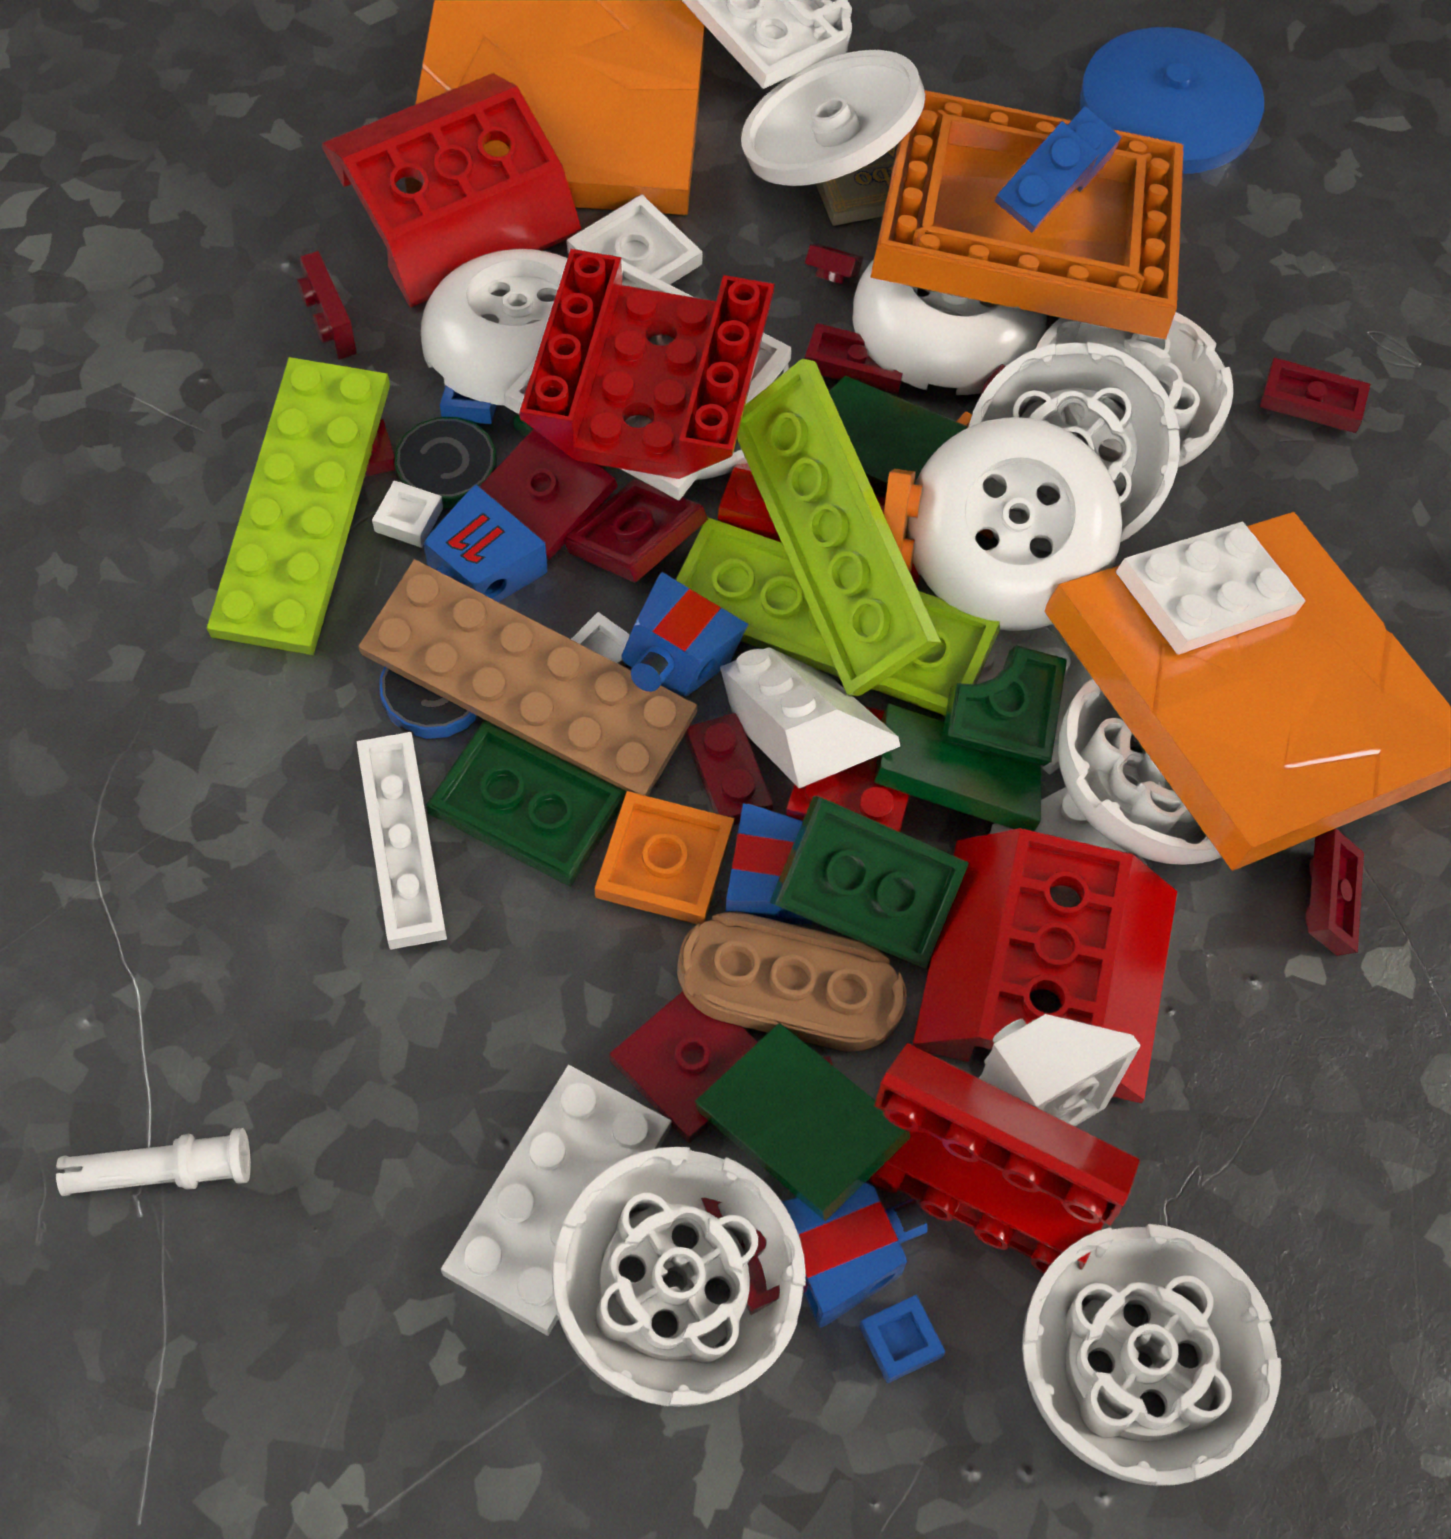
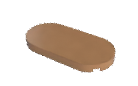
[677,912,907,1052]

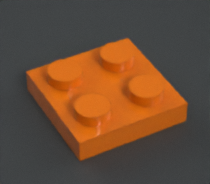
[595,791,734,925]

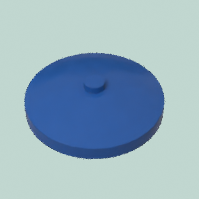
[1080,27,1264,174]

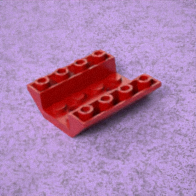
[322,73,582,308]
[519,249,775,479]
[912,828,1178,1104]
[868,1043,1141,1274]

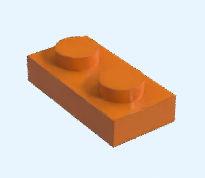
[884,469,923,572]

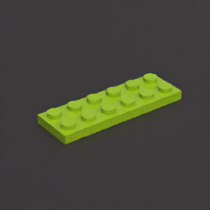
[206,357,390,655]
[737,359,941,696]
[676,517,1001,716]

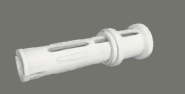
[56,1128,251,1196]

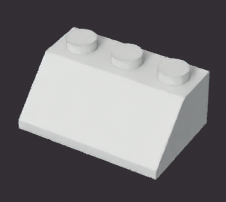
[720,647,900,789]
[979,1014,1141,1126]

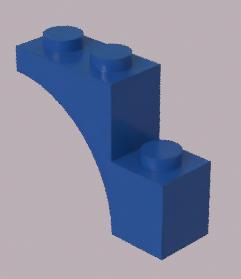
[995,106,1122,233]

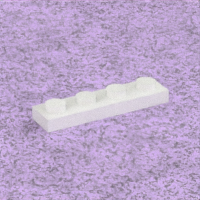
[356,732,447,950]

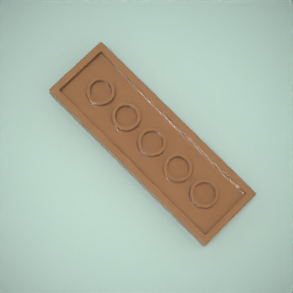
[358,559,697,796]

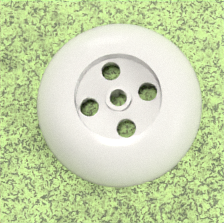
[421,249,568,405]
[852,259,1047,395]
[1036,312,1233,468]
[969,342,1180,553]
[907,417,1122,631]
[1058,678,1222,865]
[552,1147,805,1407]
[1022,1224,1281,1486]

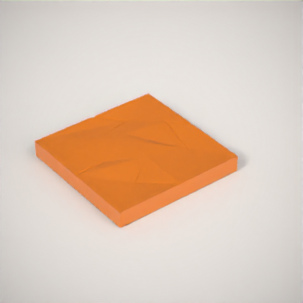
[404,0,706,215]
[870,90,1184,340]
[1044,512,1451,871]

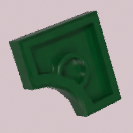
[942,645,1067,766]

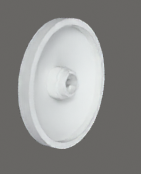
[741,50,925,186]

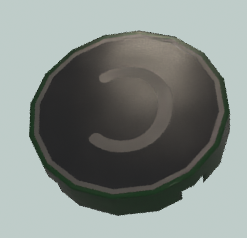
[395,417,497,509]

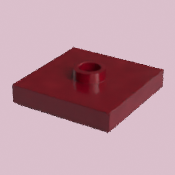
[479,429,618,560]
[563,479,708,583]
[609,991,758,1144]

